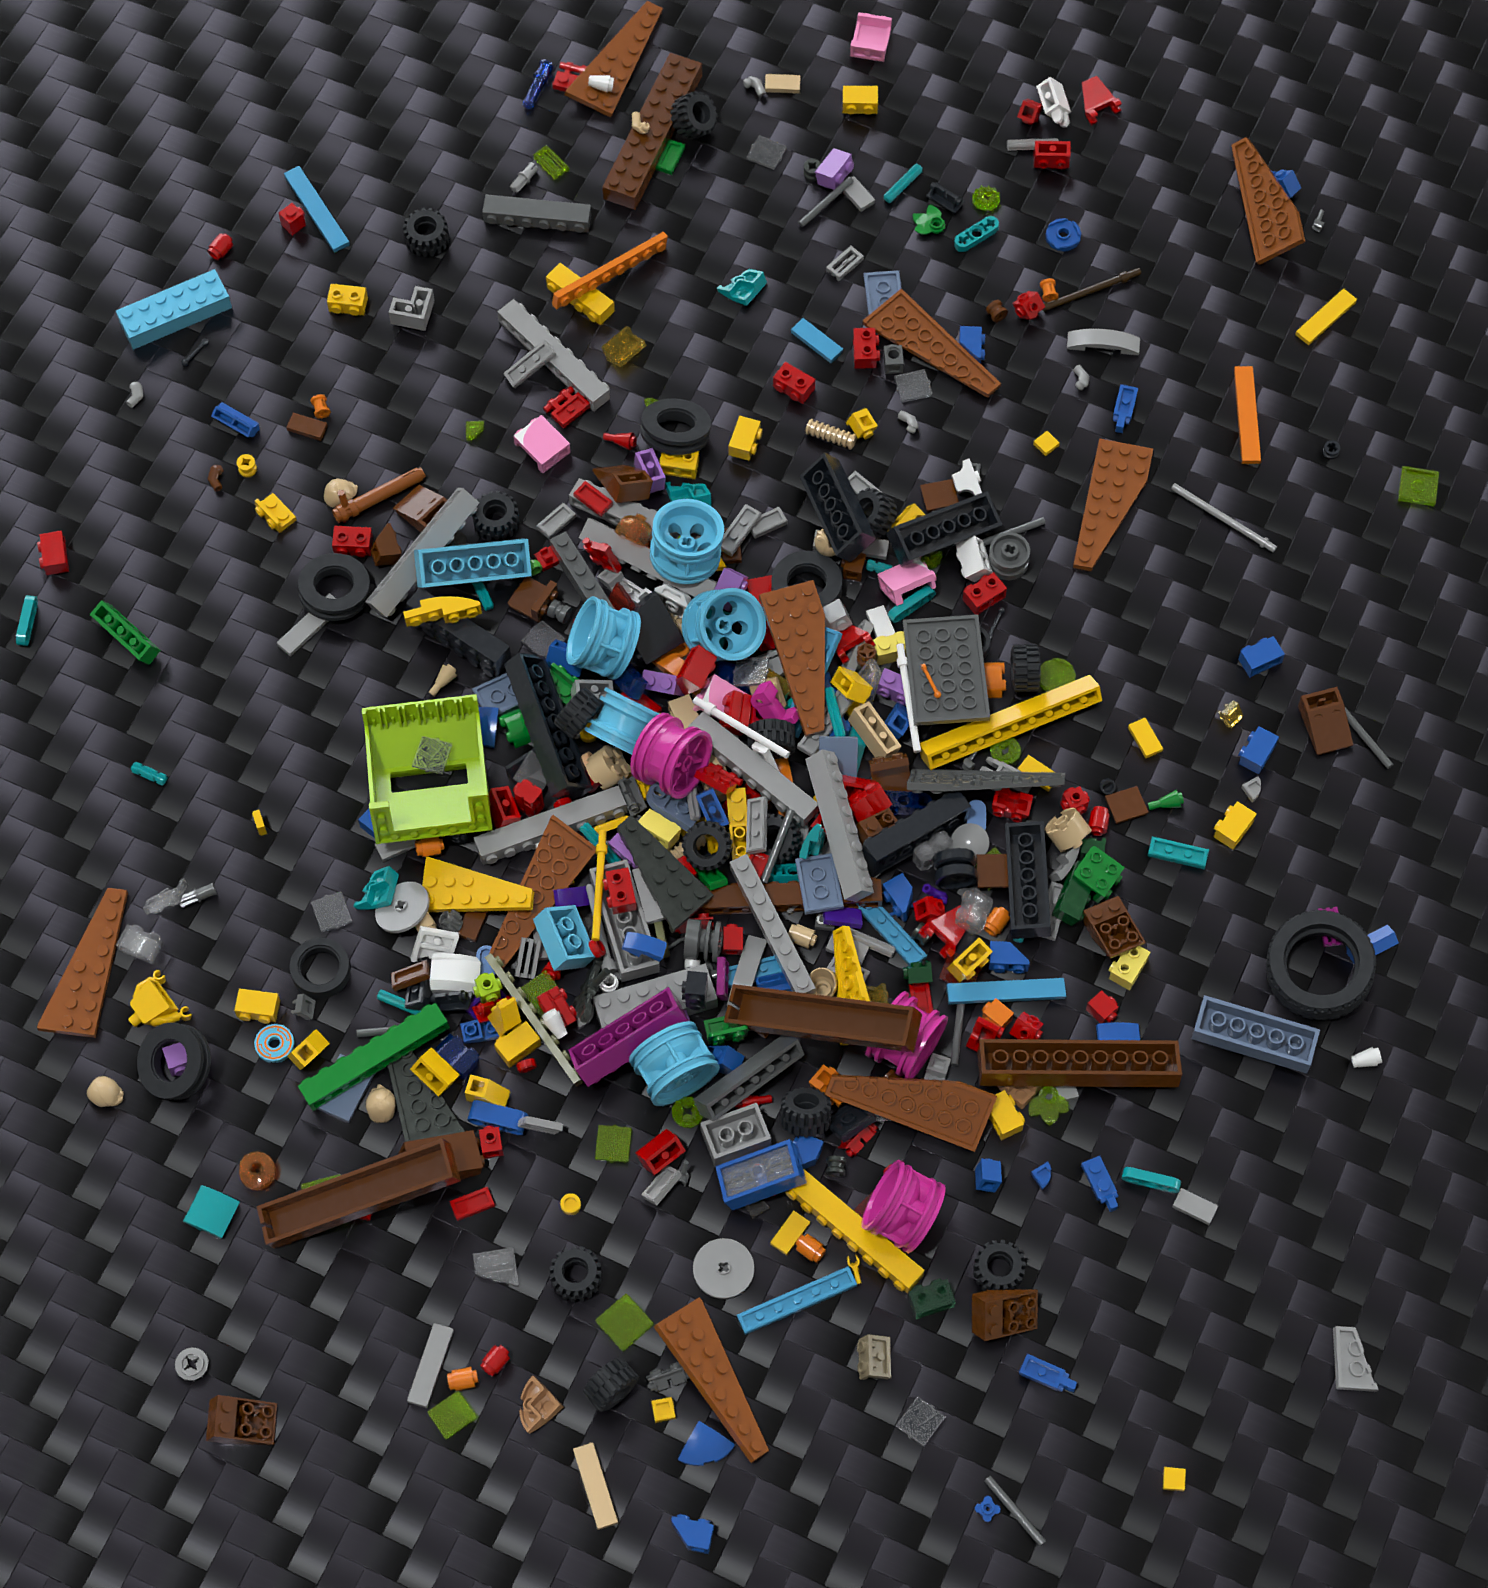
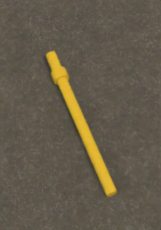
[592,830,608,941]

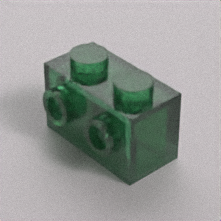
[908,1278,956,1320]

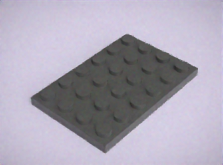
[903,615,990,726]

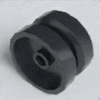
[933,848,978,890]

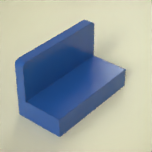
[546,639,582,677]

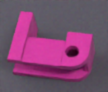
[750,681,799,724]

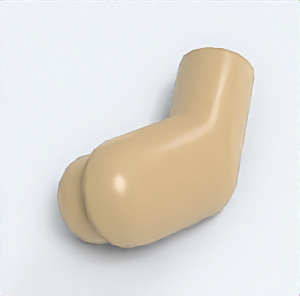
[632,112,650,134]

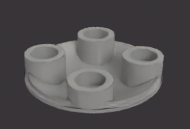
[951,823,990,859]

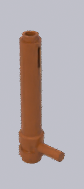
[332,467,425,523]

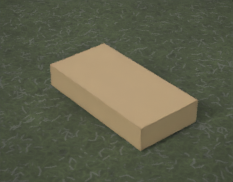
[765,74,800,93]

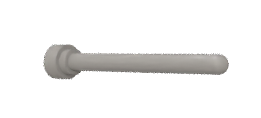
[586,884,618,974]

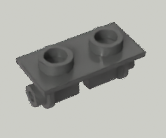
[618,776,647,816]
[646,1362,690,1392]

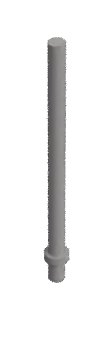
[1171,483,1277,553]

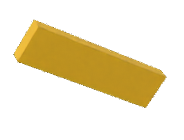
[1295,289,1357,345]

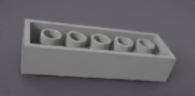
[589,859,659,982]
[592,964,718,1029]

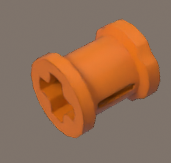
[1040,278,1058,302]
[310,394,331,419]

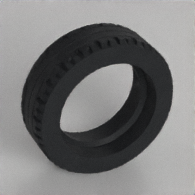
[1266,910,1376,1020]

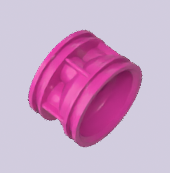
[861,1160,945,1253]

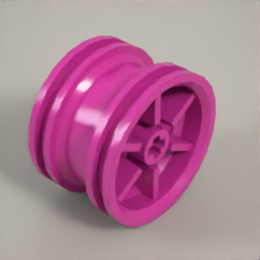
[630,713,713,799]
[866,991,948,1079]

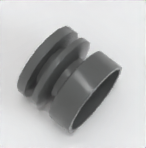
[684,918,723,963]

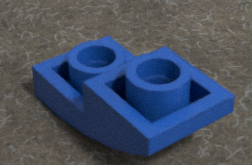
[622,932,667,962]
[460,1020,500,1043]
[1096,1022,1140,1040]

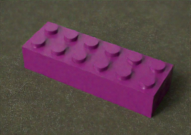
[568,987,688,1086]

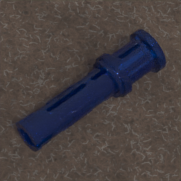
[522,59,554,109]

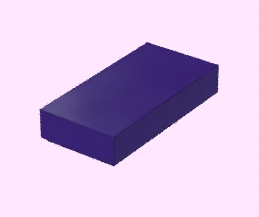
[553,886,590,907]
[822,907,863,929]

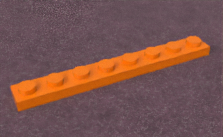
[552,232,668,310]

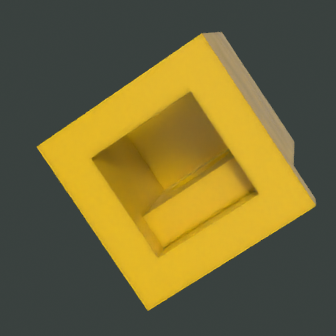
[846,408,878,439]

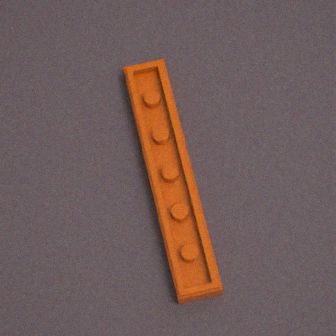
[1234,366,1261,464]

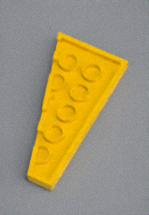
[422,857,534,912]
[833,926,870,1045]

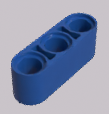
[467,1100,528,1135]

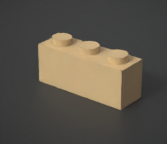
[848,701,901,758]

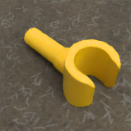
[847,1254,861,1284]

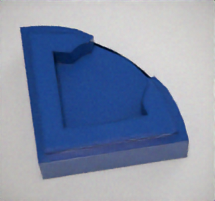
[1031,1162,1051,1190]

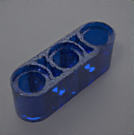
[613,663,648,700]
[884,790,932,815]

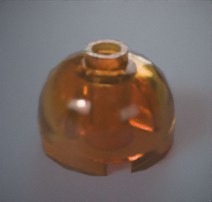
[614,513,652,547]

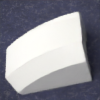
[654,584,692,619]
[430,953,481,994]

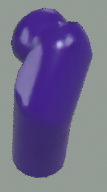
[922,884,948,905]

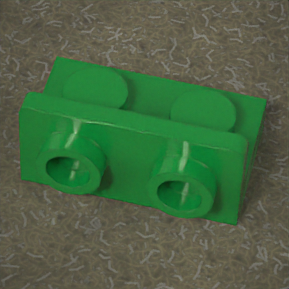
[550,662,579,706]

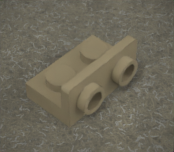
[857,1334,891,1380]

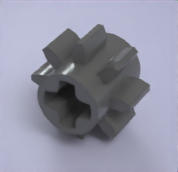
[439,909,463,932]

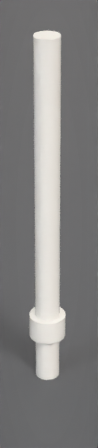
[896,643,921,753]
[693,696,790,759]

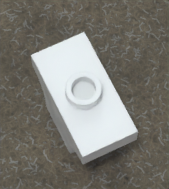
[952,458,982,496]

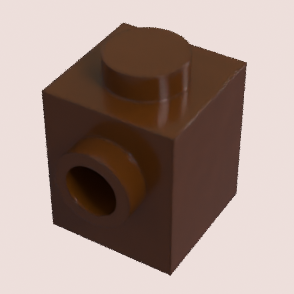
[841,552,866,582]

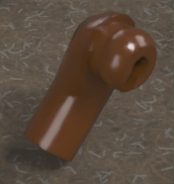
[208,465,223,492]

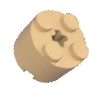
[586,745,631,790]
[1045,807,1092,852]

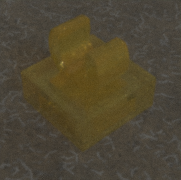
[1218,701,1243,728]

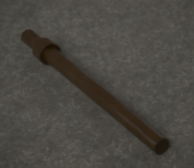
[1043,268,1141,311]

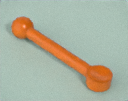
[921,663,941,698]

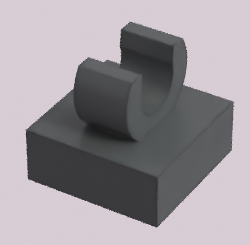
[291,994,316,1020]

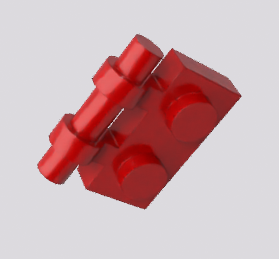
[552,62,587,92]
[543,386,590,428]
[583,537,622,573]
[694,762,743,795]

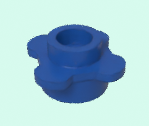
[975,1496,1000,1522]

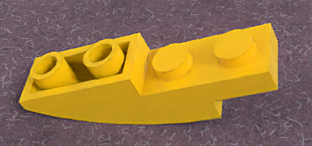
[403,597,482,627]
[726,788,750,860]

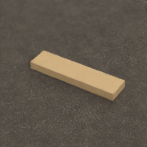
[573,1443,618,1530]

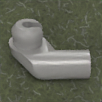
[126,382,143,408]

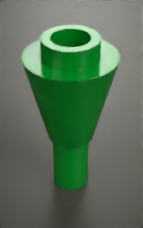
[1148,789,1184,810]

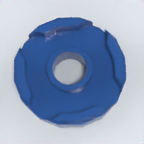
[1045,218,1081,251]

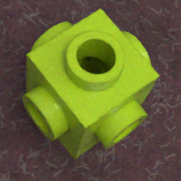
[472,973,503,1004]

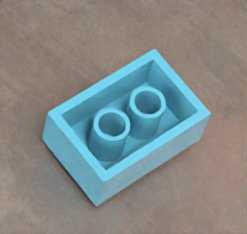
[533,905,595,971]

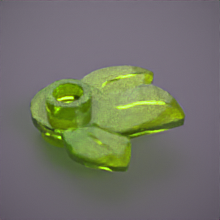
[1029,1086,1069,1125]

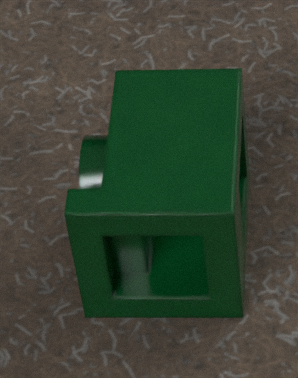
[1079,838,1106,860]
[903,960,933,984]

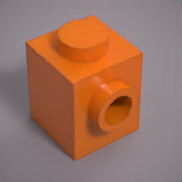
[982,998,1014,1028]

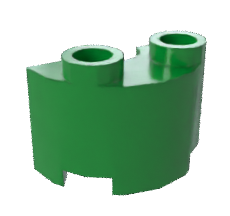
[498,708,531,749]

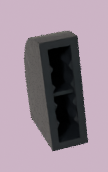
[633,591,685,665]

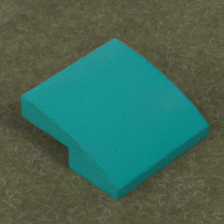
[183,1185,240,1239]

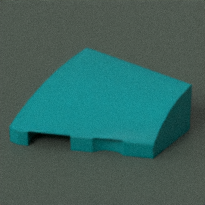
[717,269,767,305]
[665,482,711,506]
[799,824,826,859]
[354,866,399,909]

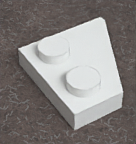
[410,926,459,962]

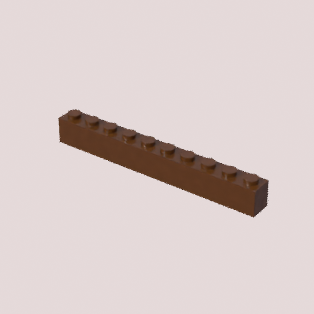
[692,877,882,916]

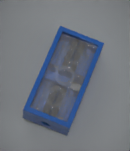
[715,1139,807,1210]

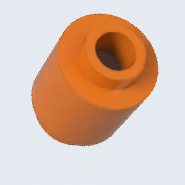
[415,837,444,857]
[983,907,1010,936]
[795,1233,826,1263]
[447,1367,478,1391]

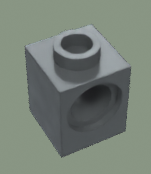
[883,344,904,374]

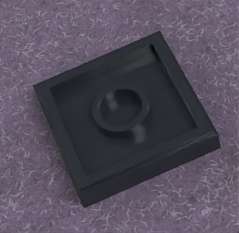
[828,1103,876,1143]

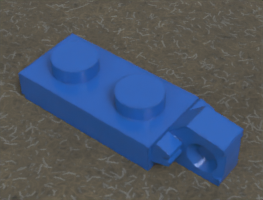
[1113,384,1138,433]
[1081,1156,1118,1212]
[1019,1354,1077,1393]

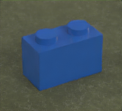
[1238,636,1285,677]
[1238,726,1279,774]
[695,787,729,826]

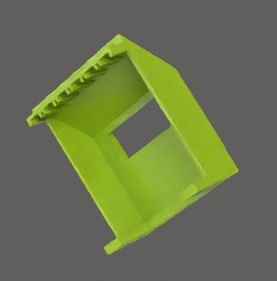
[362,694,492,844]

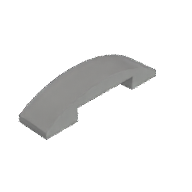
[1067,329,1140,355]
[597,569,652,607]
[727,935,767,1010]

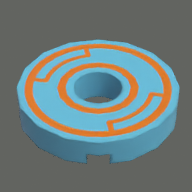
[254,1024,294,1063]

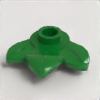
[913,205,945,234]

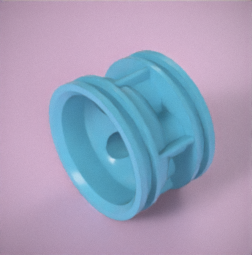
[650,499,724,584]
[682,588,766,662]
[566,596,641,680]
[629,1021,720,1106]

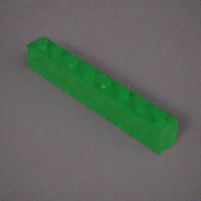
[298,1003,450,1111]

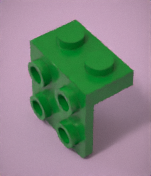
[1073,846,1125,903]
[704,1016,748,1046]

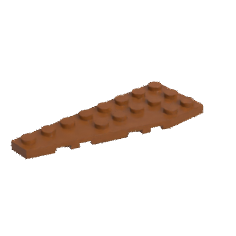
[1231,137,1306,265]
[1073,438,1153,571]
[759,580,825,737]
[825,1074,997,1152]

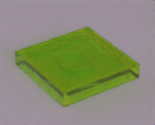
[1398,466,1439,506]
[595,1294,653,1352]

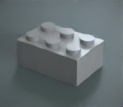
[700,1103,771,1166]

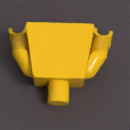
[129,970,192,1027]

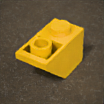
[487,997,521,1036]
[287,1029,329,1070]
[465,1074,510,1107]

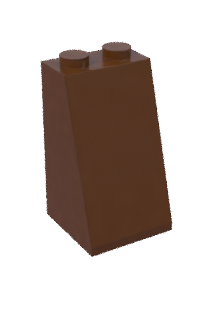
[398,1130,485,1179]

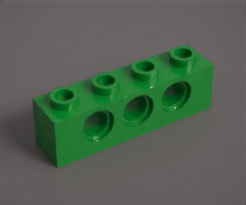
[90,600,161,664]

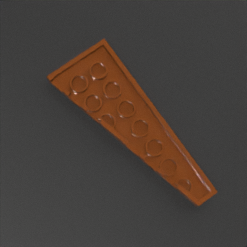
[565,1,663,117]
[862,289,1001,398]
[489,815,596,969]
[37,888,128,1038]
[654,1297,769,1463]

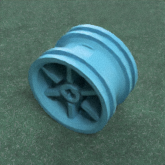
[584,687,659,755]

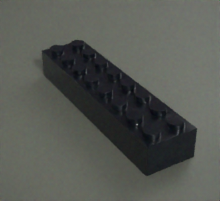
[504,653,593,799]

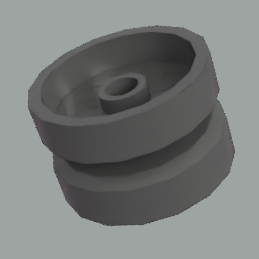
[989,532,1030,581]

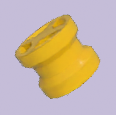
[237,454,257,477]

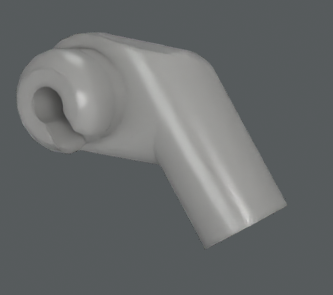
[743,76,766,97]
[1073,365,1089,390]
[897,410,919,433]

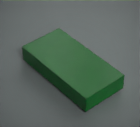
[656,139,685,175]
[694,867,728,891]

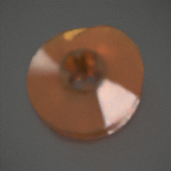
[239,1151,276,1190]

